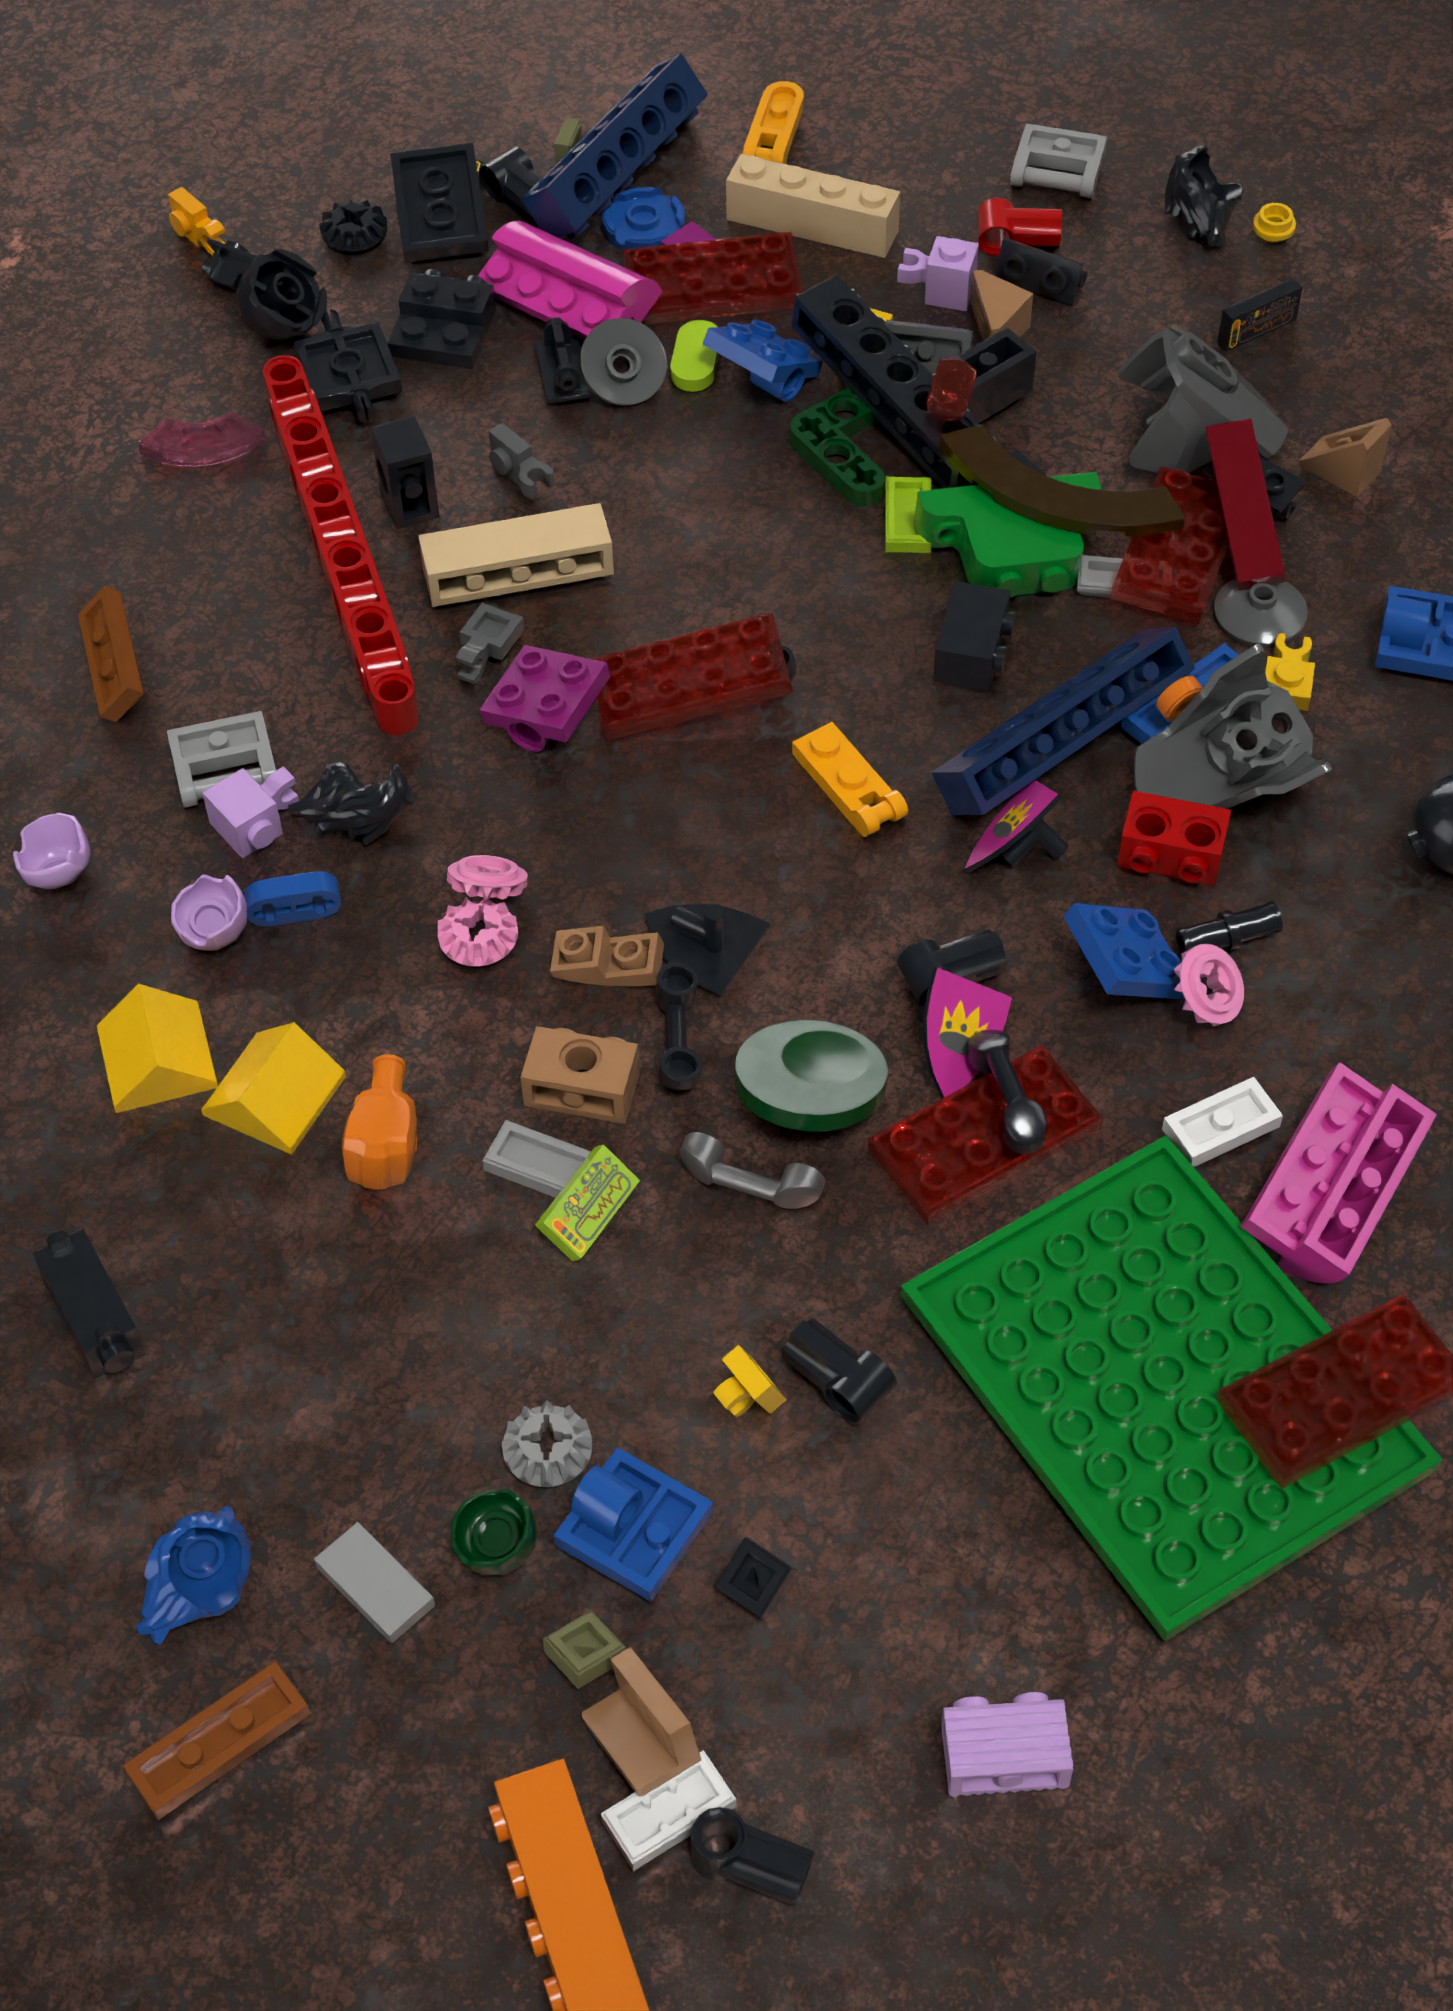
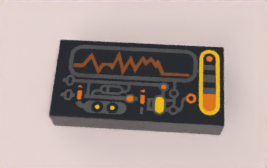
[1217,279,1303,352]

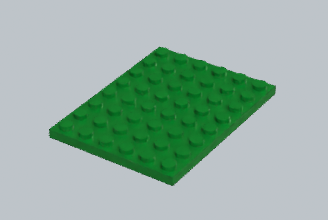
[900,1135,1443,1642]

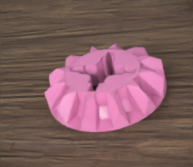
[447,855,528,900]
[438,897,518,966]
[1173,944,1244,1027]

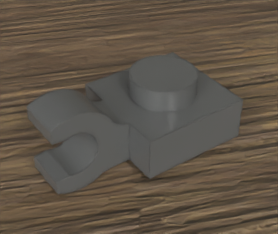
[489,422,554,499]
[456,603,524,684]

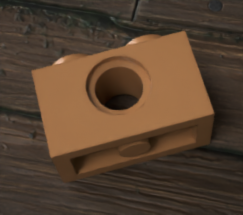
[520,1026,640,1124]

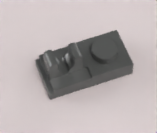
[886,320,973,373]

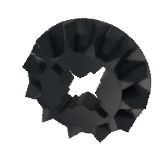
[319,198,388,251]

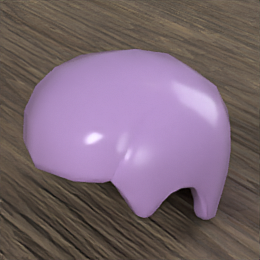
[13,813,91,889]
[171,874,247,951]

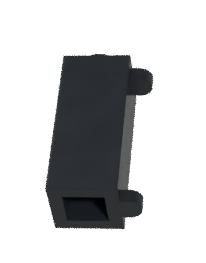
[33,1229,146,1379]

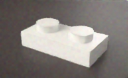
[1162,1077,1283,1167]

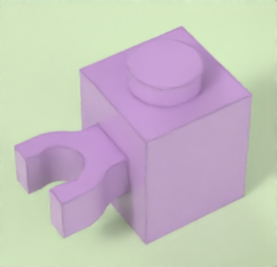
[897,236,979,311]
[202,766,299,859]

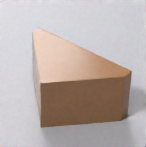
[970,270,1033,342]
[1299,418,1392,497]

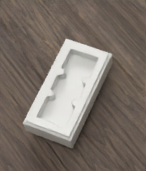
[600,1750,736,1871]

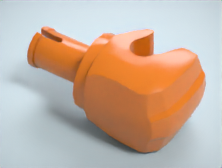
[342,1054,417,1190]

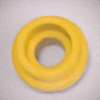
[1253,203,1296,242]

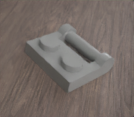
[1010,123,1107,199]
[167,711,276,808]

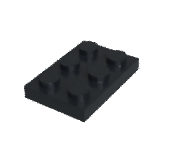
[390,142,489,262]

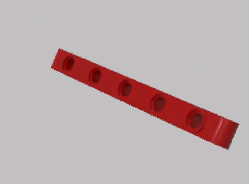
[263,355,419,735]

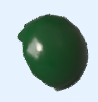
[451,1488,538,1575]

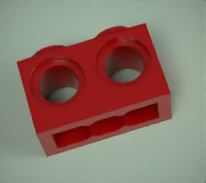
[1117,790,1231,886]

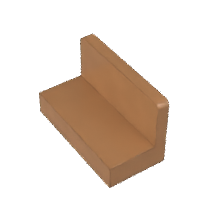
[581,1647,701,1796]

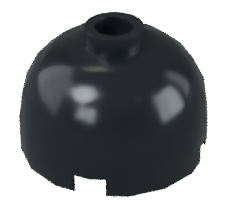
[237,249,327,340]
[1406,774,1453,874]

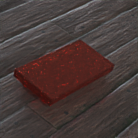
[623,232,803,325]
[1110,467,1229,624]
[593,612,793,741]
[868,1045,1103,1225]
[1217,1293,1453,1489]

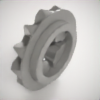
[501,1400,593,1487]

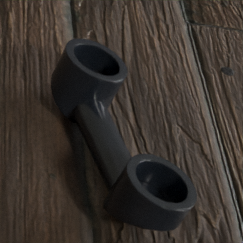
[655,962,702,1090]
[968,1029,1047,1154]

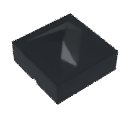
[714,1537,797,1619]

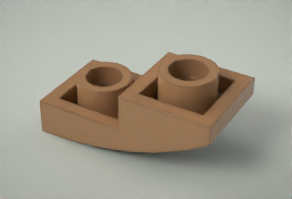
[550,926,664,987]

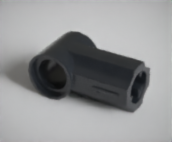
[479,147,542,218]
[897,929,1008,1006]
[781,1318,897,1425]
[690,1807,815,1906]

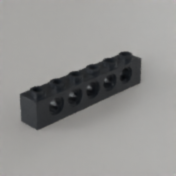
[791,275,999,489]

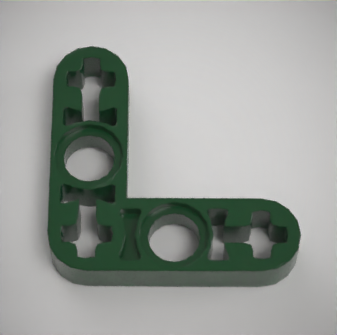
[790,388,885,507]

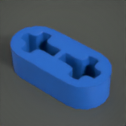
[244,871,341,927]

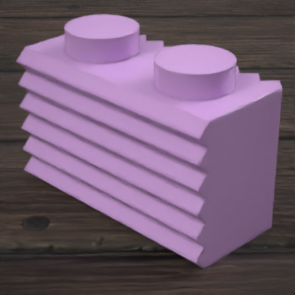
[941,1692,1073,1797]

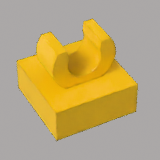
[713,1345,787,1418]

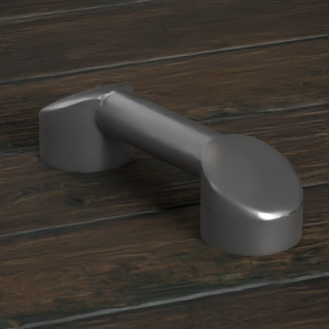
[680,1132,825,1209]

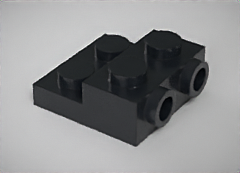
[388,269,496,369]

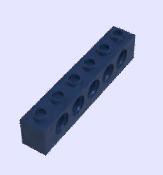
[521,53,708,240]
[931,627,1195,815]

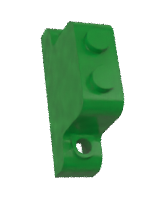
[914,472,1101,597]

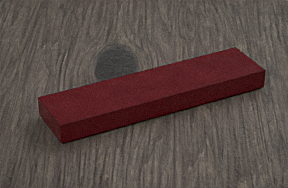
[1206,418,1285,591]

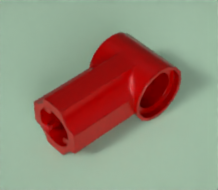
[978,198,1062,256]

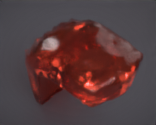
[927,357,977,423]

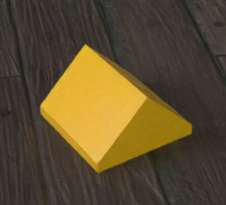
[96,983,218,1113]
[201,1022,346,1155]

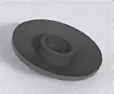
[580,318,667,406]
[1213,578,1308,647]

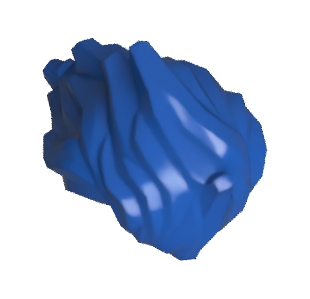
[136,1505,252,1645]

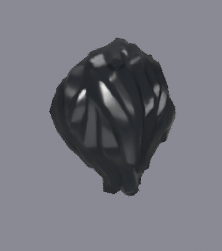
[1165,145,1243,247]
[288,762,415,847]

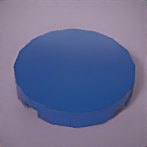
[602,187,685,254]

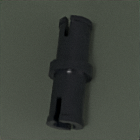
[1175,901,1283,954]

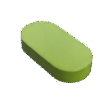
[670,320,720,392]

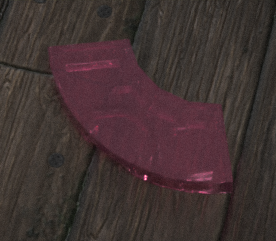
[137,411,266,466]

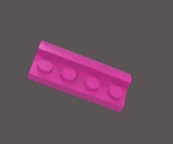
[478,221,663,340]
[1240,1062,1437,1283]

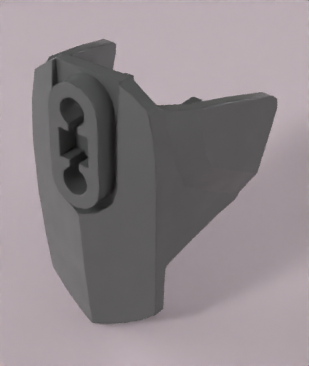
[1118,323,1289,476]
[1133,644,1332,809]

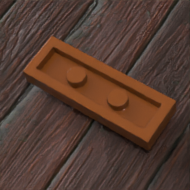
[78,585,144,723]
[122,1661,311,1820]

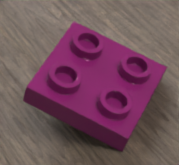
[479,645,611,752]

